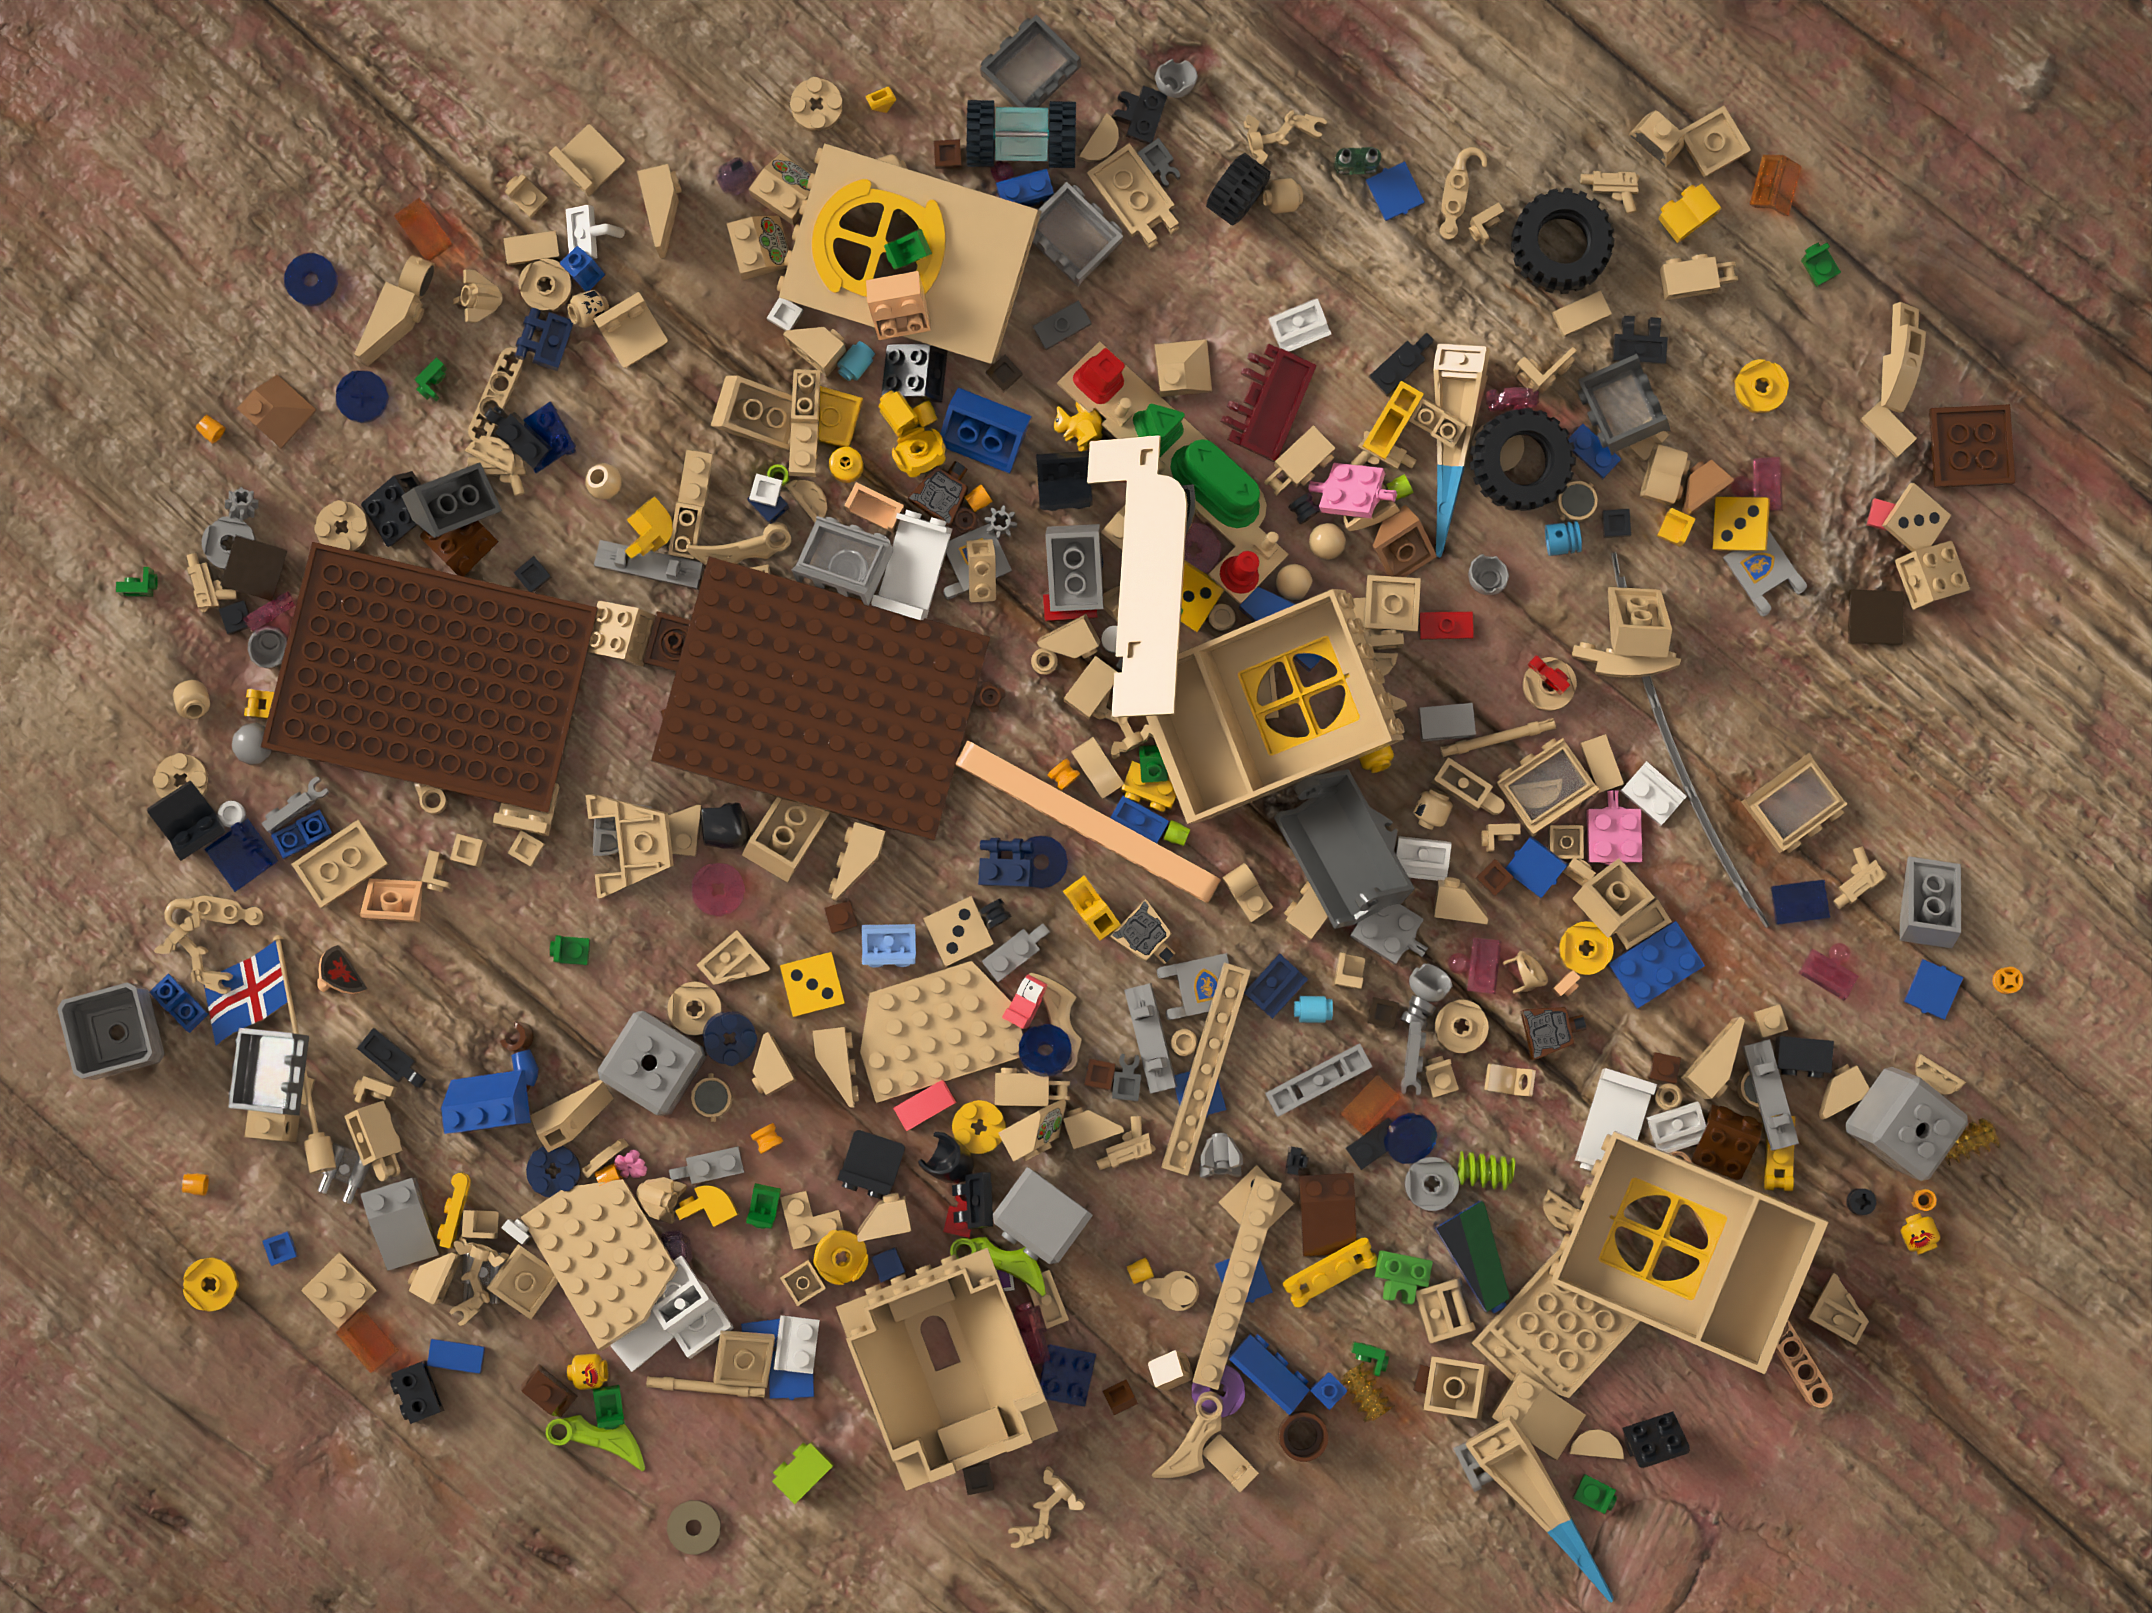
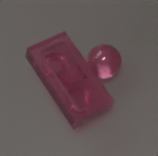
[1731,457,1783,512]
[1448,938,1502,994]
[1798,943,1859,1000]

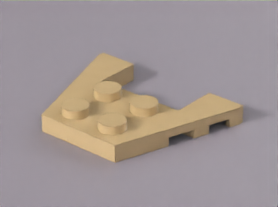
[586,794,674,898]

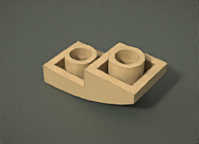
[1409,397,1467,448]
[1071,737,1124,799]

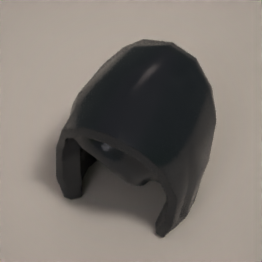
[701,802,751,849]
[918,1131,974,1184]

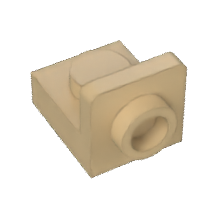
[505,173,549,219]
[1469,202,1504,245]
[1481,824,1521,852]
[421,850,451,892]
[1423,1055,1459,1098]
[353,1076,398,1103]

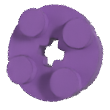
[1192,1365,1245,1417]

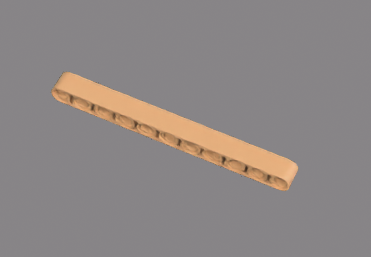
[956,741,1221,903]
[1669,1151,1833,1408]

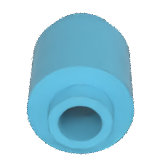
[837,341,875,381]
[1294,996,1333,1023]

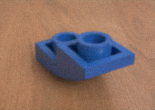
[271,809,332,860]
[149,973,209,1033]

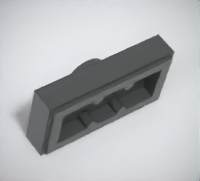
[1033,300,1092,350]

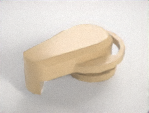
[1142,1271,1199,1311]

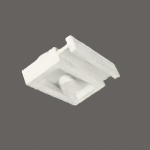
[1268,298,1331,352]
[1621,761,1687,826]
[1396,836,1452,881]
[1647,1101,1706,1153]
[773,1315,820,1374]

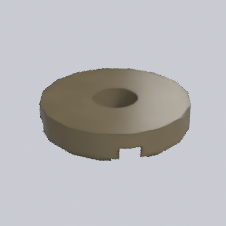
[667,1500,721,1555]

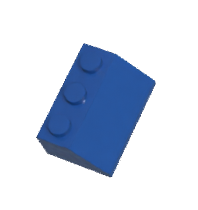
[940,388,1032,474]
[441,1070,531,1134]
[1228,1334,1310,1415]

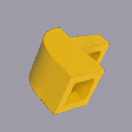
[624,496,673,559]
[1063,876,1121,941]
[675,1186,739,1227]

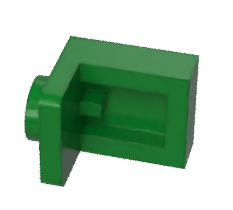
[884,229,932,269]
[746,1183,781,1229]
[593,1385,625,1430]

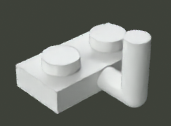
[566,205,625,259]

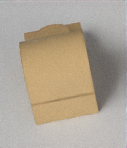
[1221,863,1273,922]

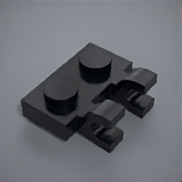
[1612,316,1668,365]
[952,1172,993,1229]

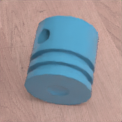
[1545,521,1582,556]

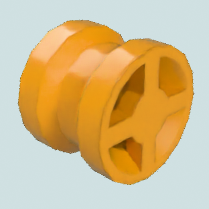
[1047,758,1081,791]
[1992,967,2023,994]
[750,1123,784,1154]

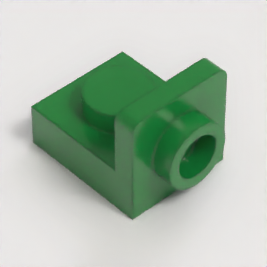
[1801,242,1841,287]
[414,357,447,401]
[116,567,158,597]
[1139,745,1168,783]
[550,935,591,965]
[1351,1341,1389,1376]
[1573,1474,1617,1514]

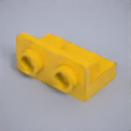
[1121,761,1176,812]

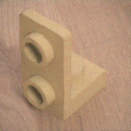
[966,539,996,602]
[1202,1434,1259,1492]

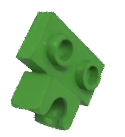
[1375,1251,1433,1305]

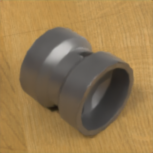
[1400,995,1436,1031]

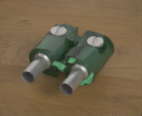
[1334,147,1382,175]

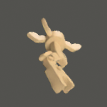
[1243,110,1327,166]
[1092,688,1154,759]
[154,912,233,994]
[450,1237,510,1326]
[1008,1466,1085,1548]

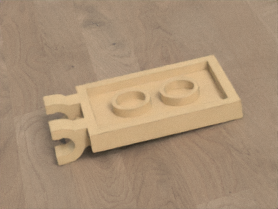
[1087,143,1179,250]

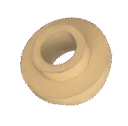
[1031,648,1058,675]
[1655,1084,1683,1110]

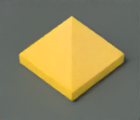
[865,87,896,113]

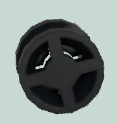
[1288,492,1320,524]
[978,898,1012,930]
[1846,1188,1877,1215]

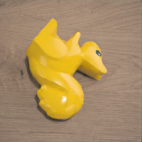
[1054,401,1103,451]

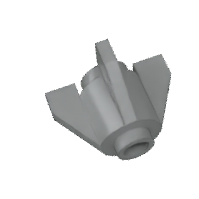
[1199,1133,1243,1178]

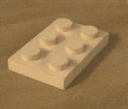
[291,820,389,909]

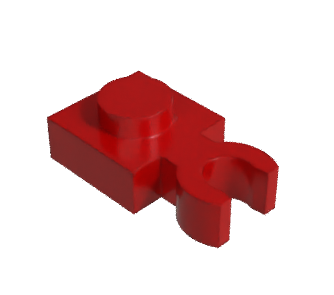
[1528,655,1570,696]
[943,1196,971,1238]

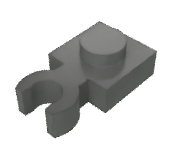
[1137,138,1180,188]
[1112,1054,1141,1101]

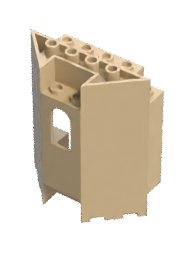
[836,1248,1058,1491]

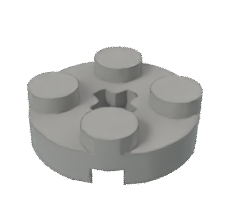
[202,516,256,570]
[1405,1157,1459,1211]

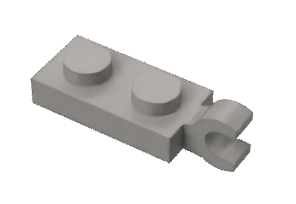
[262,777,330,834]
[982,923,1050,982]
[1401,1021,1426,1095]
[669,1146,744,1184]

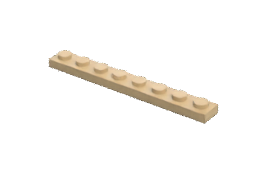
[1161,963,1250,1176]
[1192,1175,1282,1390]

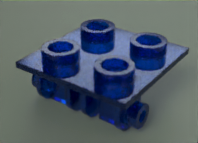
[523,401,576,473]
[204,818,278,892]
[1040,1344,1096,1407]

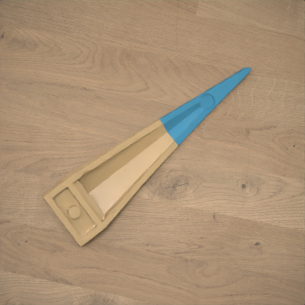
[1433,344,1490,558]
[1465,1416,1613,1603]

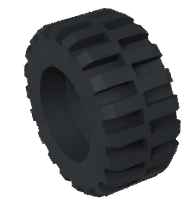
[1511,188,1615,294]
[1470,408,1576,511]

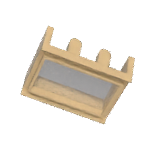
[1496,738,1600,837]
[1741,752,1847,853]

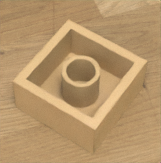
[1548,825,1584,860]
[780,1260,827,1306]

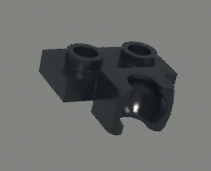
[1111,86,1167,145]

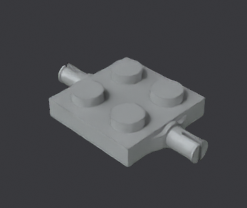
[1350,904,1428,965]

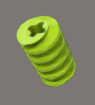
[1458,1151,1515,1190]

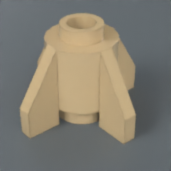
[453,269,502,323]
[636,1177,686,1224]

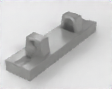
[594,540,704,590]
[1124,983,1177,1094]
[1742,1039,1799,1151]
[1265,1043,1372,1118]

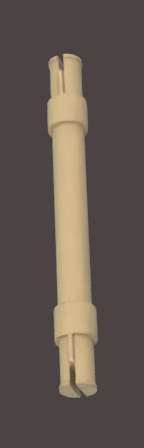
[1440,718,1556,758]
[646,1376,766,1398]

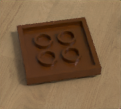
[1929,404,2015,488]

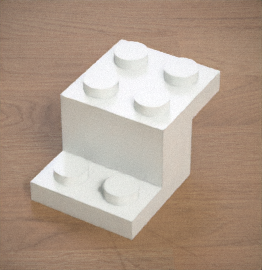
[651,1256,734,1359]

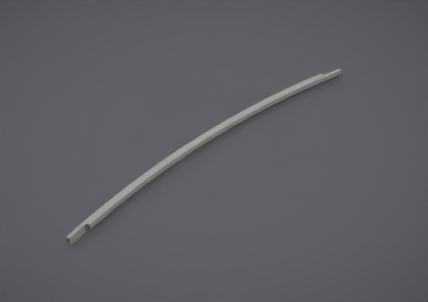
[1611,552,1770,928]

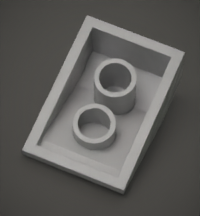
[1046,524,1104,612]
[1900,857,1961,948]
[361,1178,440,1271]

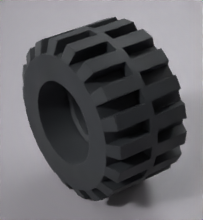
[1206,153,1271,226]

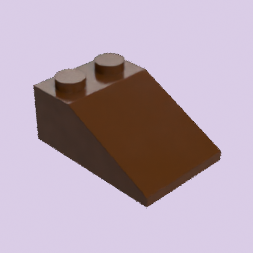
[1298,1173,1356,1256]

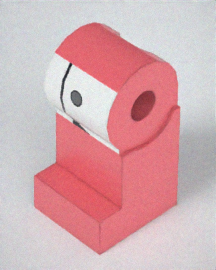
[1002,974,1047,1029]

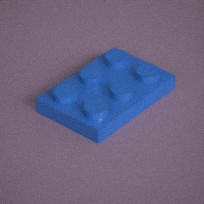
[1608,921,1705,1009]

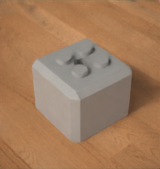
[57,983,165,1080]
[598,1011,707,1116]
[1846,1067,1968,1181]
[993,1167,1093,1264]

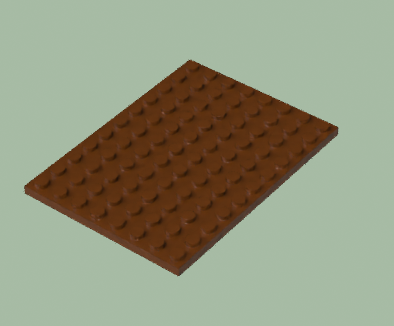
[261,542,598,814]
[651,556,990,841]

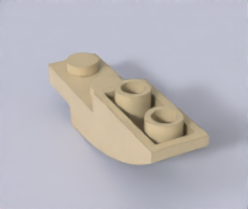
[1881,302,1926,413]
[789,369,820,477]
[668,449,714,559]
[1571,642,1681,678]

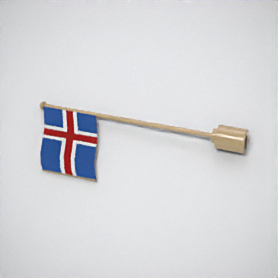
[204,935,337,1174]

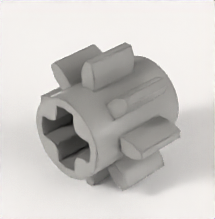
[225,487,258,522]
[984,505,1017,539]

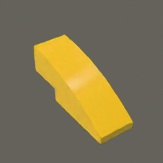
[1362,381,1424,460]

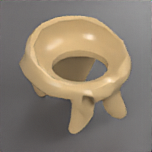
[1503,951,1548,994]

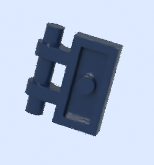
[515,308,574,371]
[978,837,1034,887]

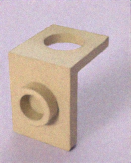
[1485,1064,1536,1097]

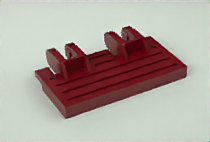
[1220,344,1317,462]

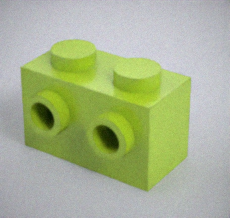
[772,1442,834,1505]

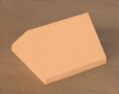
[360,878,423,923]

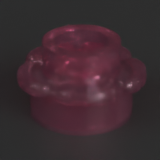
[990,161,1014,183]

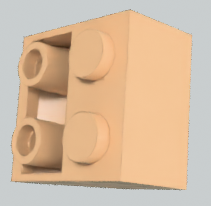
[866,271,931,340]

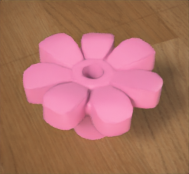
[614,1150,647,1178]

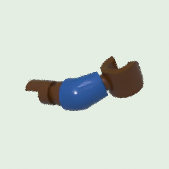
[500,1022,539,1092]

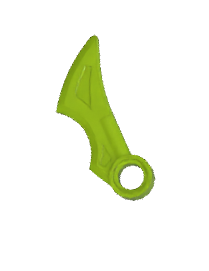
[950,1237,1046,1297]
[546,1415,645,1471]

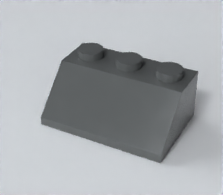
[402,462,502,538]

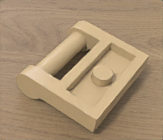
[1415,1278,1476,1343]

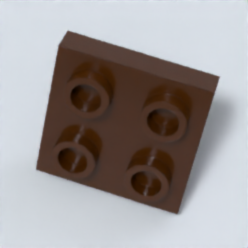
[643,611,691,672]

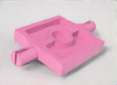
[1308,463,1397,518]
[1586,790,1642,866]

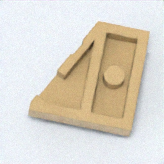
[668,805,702,857]
[697,930,771,985]
[1807,1273,1869,1345]

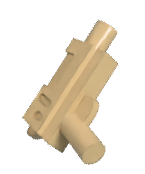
[1580,171,1640,214]
[1350,431,1417,470]
[467,454,527,496]
[187,553,238,612]
[1833,846,1887,909]
[1096,1116,1156,1170]

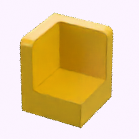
[1657,508,1695,547]

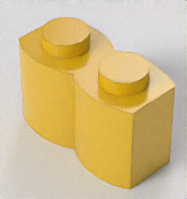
[1658,184,1721,243]
[878,390,919,438]

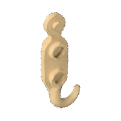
[1439,147,1487,240]
[164,895,264,929]

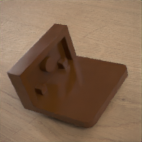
[420,521,499,576]
[1692,1104,1762,1180]

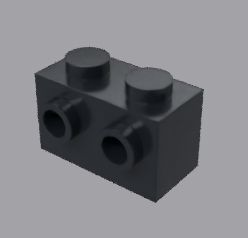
[1775,1036,1834,1078]
[390,1361,445,1424]

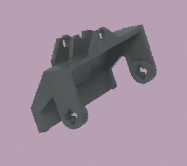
[1274,769,1415,929]

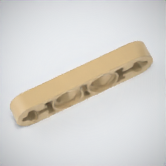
[468,347,525,441]

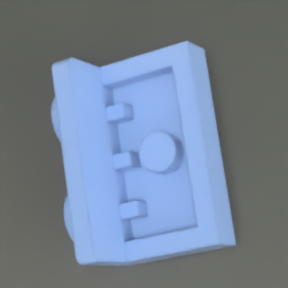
[862,924,916,968]

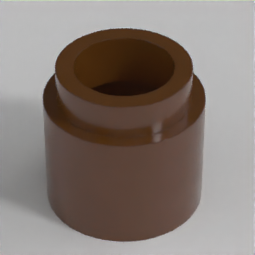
[1278,1411,1328,1462]

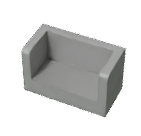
[1418,703,1476,742]

